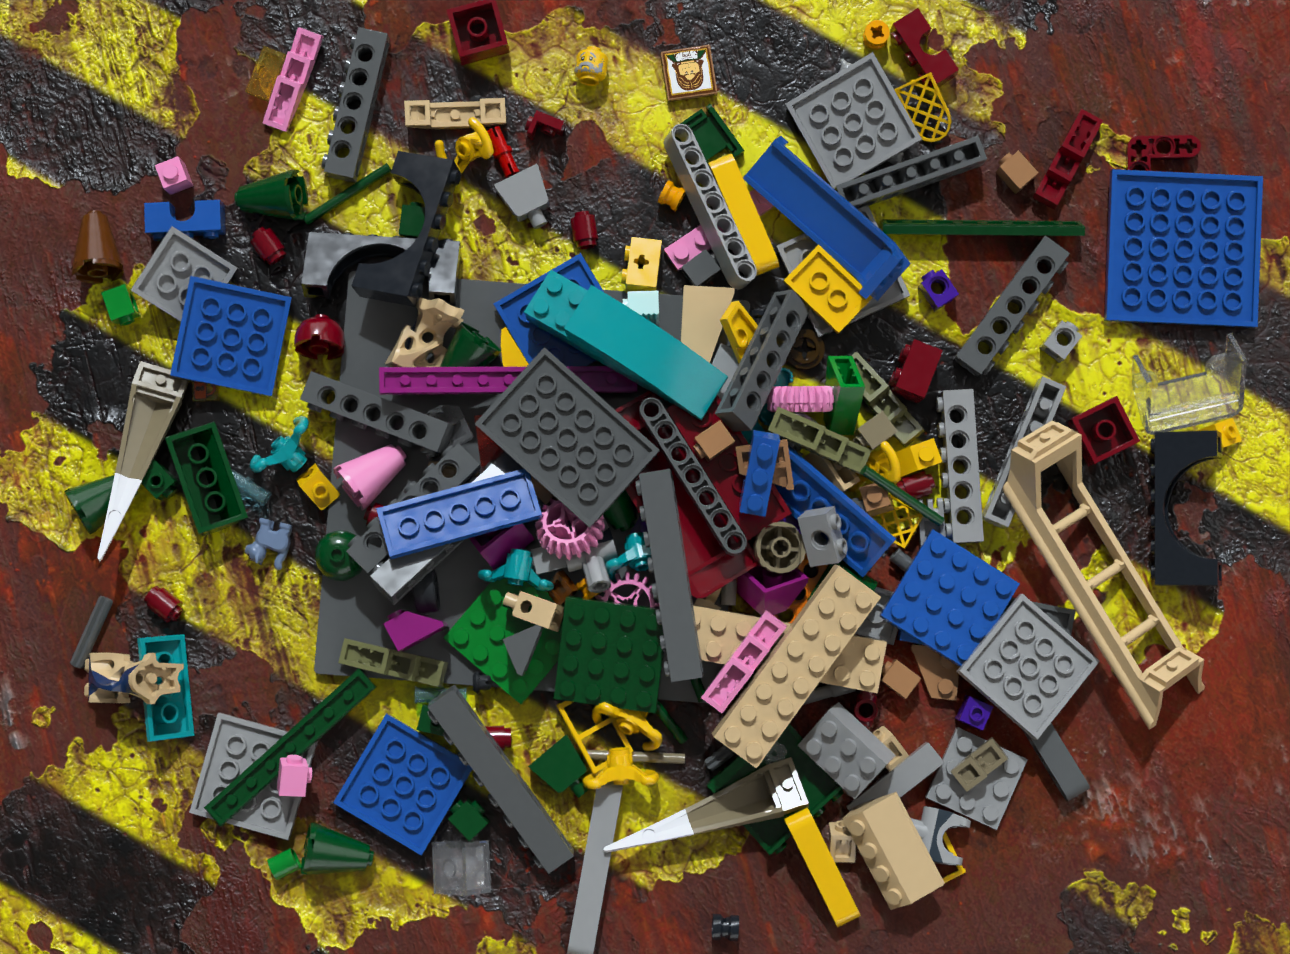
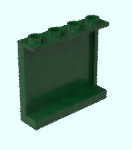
[706,723,844,855]

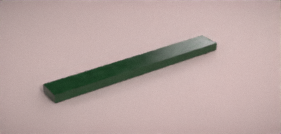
[880,219,1085,236]
[204,668,377,827]

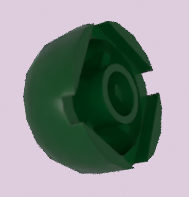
[315,530,363,581]

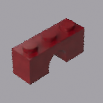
[890,8,959,92]

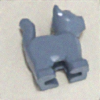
[245,518,293,570]

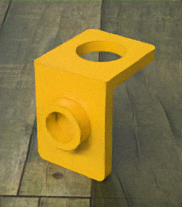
[1197,418,1242,448]
[296,463,340,510]

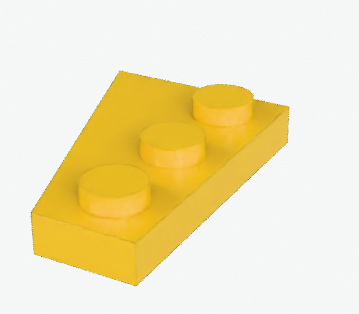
[720,301,758,363]

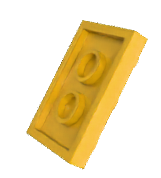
[783,244,873,334]

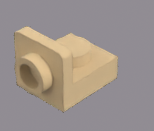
[872,726,909,772]
[829,820,856,863]

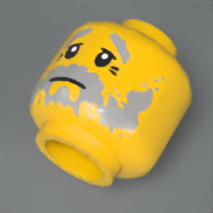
[574,46,608,86]

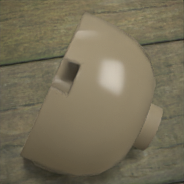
[753,522,806,574]

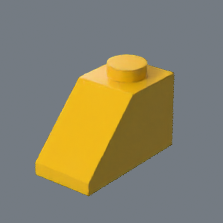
[895,438,942,478]

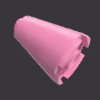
[333,444,407,510]

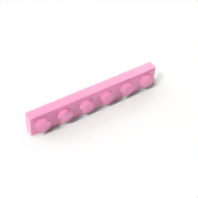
[664,189,775,271]

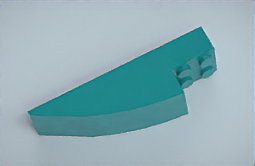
[524,270,728,421]

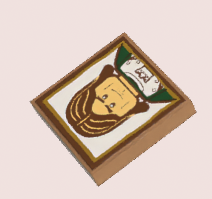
[661,45,717,102]

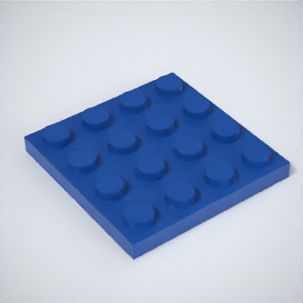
[493,253,604,366]
[170,276,292,397]
[879,529,1020,667]
[333,713,473,856]

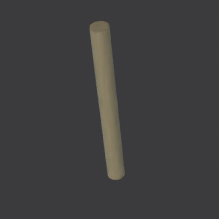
[582,750,685,764]

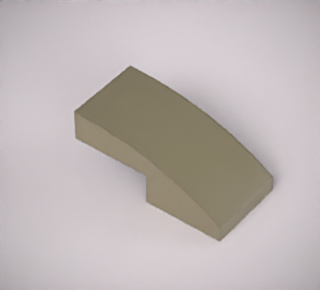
[951,737,1008,792]

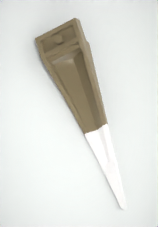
[98,361,189,562]
[603,757,809,853]

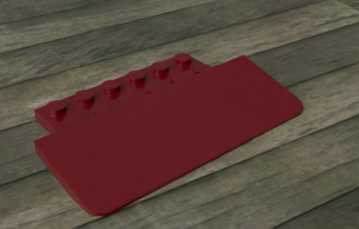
[616,391,792,599]

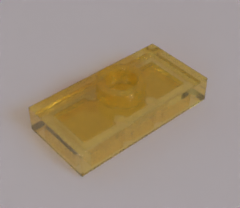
[245,46,287,102]

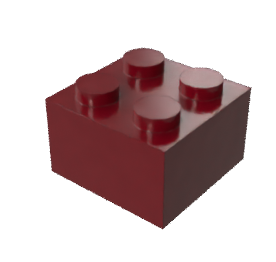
[447,0,510,65]
[888,339,943,404]
[1066,396,1140,467]

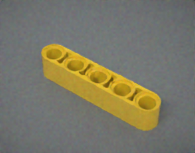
[708,154,779,276]
[784,808,861,927]

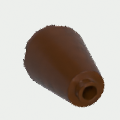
[71,210,124,284]

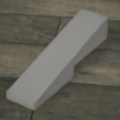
[846,742,945,811]

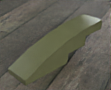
[851,351,924,447]
[768,407,872,475]
[338,638,448,687]

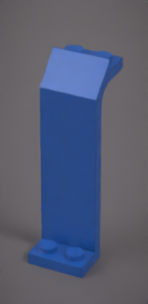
[743,136,911,301]

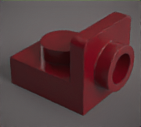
[525,110,565,140]

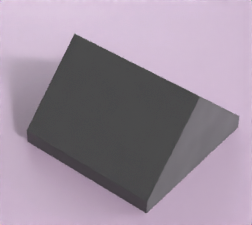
[503,625,544,676]

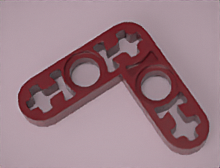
[1126,135,1201,171]

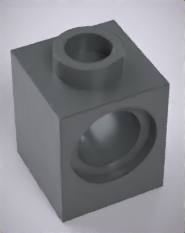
[681,249,721,286]

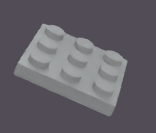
[130,226,237,322]
[925,727,1028,830]

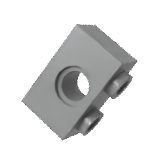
[797,506,848,567]

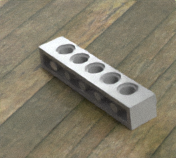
[982,376,1066,529]
[936,389,984,544]

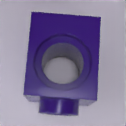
[918,269,959,312]
[955,696,993,730]

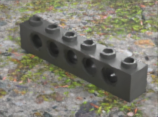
[321,27,391,183]
[835,136,987,210]
[953,236,1070,377]
[715,290,810,432]
[300,371,455,456]
[346,443,481,576]

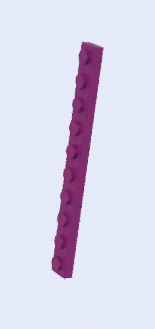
[379,366,637,395]

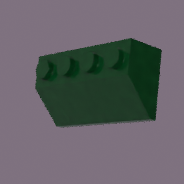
[165,421,248,537]

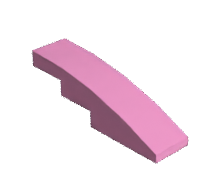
[263,27,324,132]
[701,610,787,713]

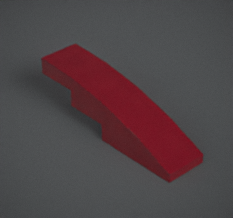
[1032,109,1103,210]

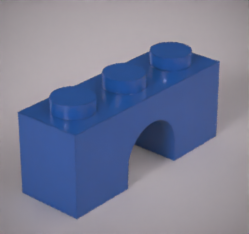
[144,200,226,241]
[739,430,780,517]

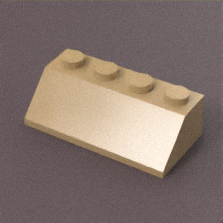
[843,792,945,910]

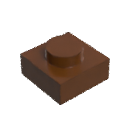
[547,570,579,606]

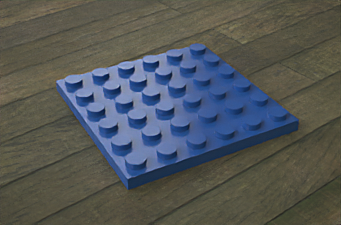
[1104,169,1263,328]

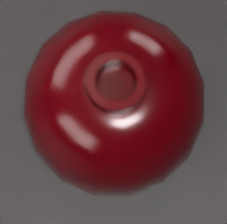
[294,314,345,360]

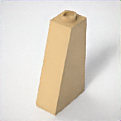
[681,285,735,363]

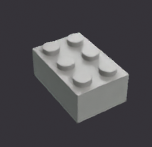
[798,702,896,799]

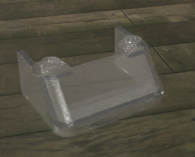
[1132,333,1247,435]

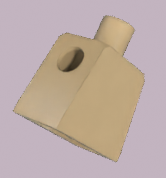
[502,591,564,632]

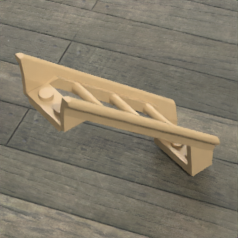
[1003,421,1205,729]

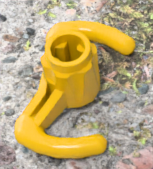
[434,117,494,174]
[847,441,901,492]
[592,702,662,751]
[582,747,659,789]

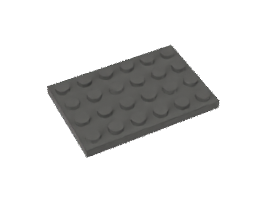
[475,347,660,528]

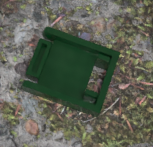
[675,104,745,165]

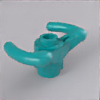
[250,416,309,472]
[605,532,652,583]
[477,549,554,592]

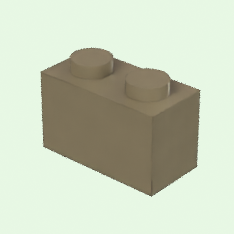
[853,411,898,451]

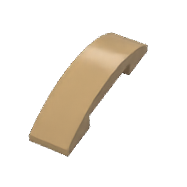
[404,98,506,129]

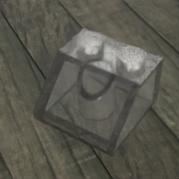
[432,840,491,896]

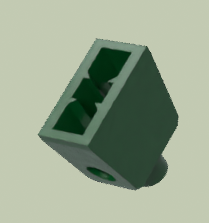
[528,734,589,798]

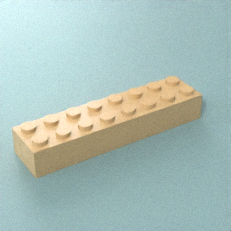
[711,565,881,768]
[693,605,887,693]

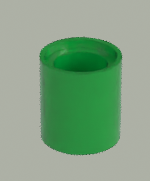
[267,848,301,880]

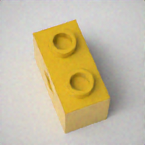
[621,237,662,293]

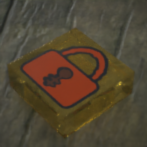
[192,381,220,402]

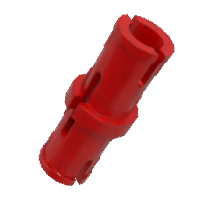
[487,126,520,179]

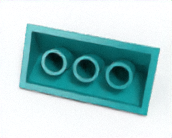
[137,634,194,742]

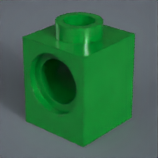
[101,284,141,326]

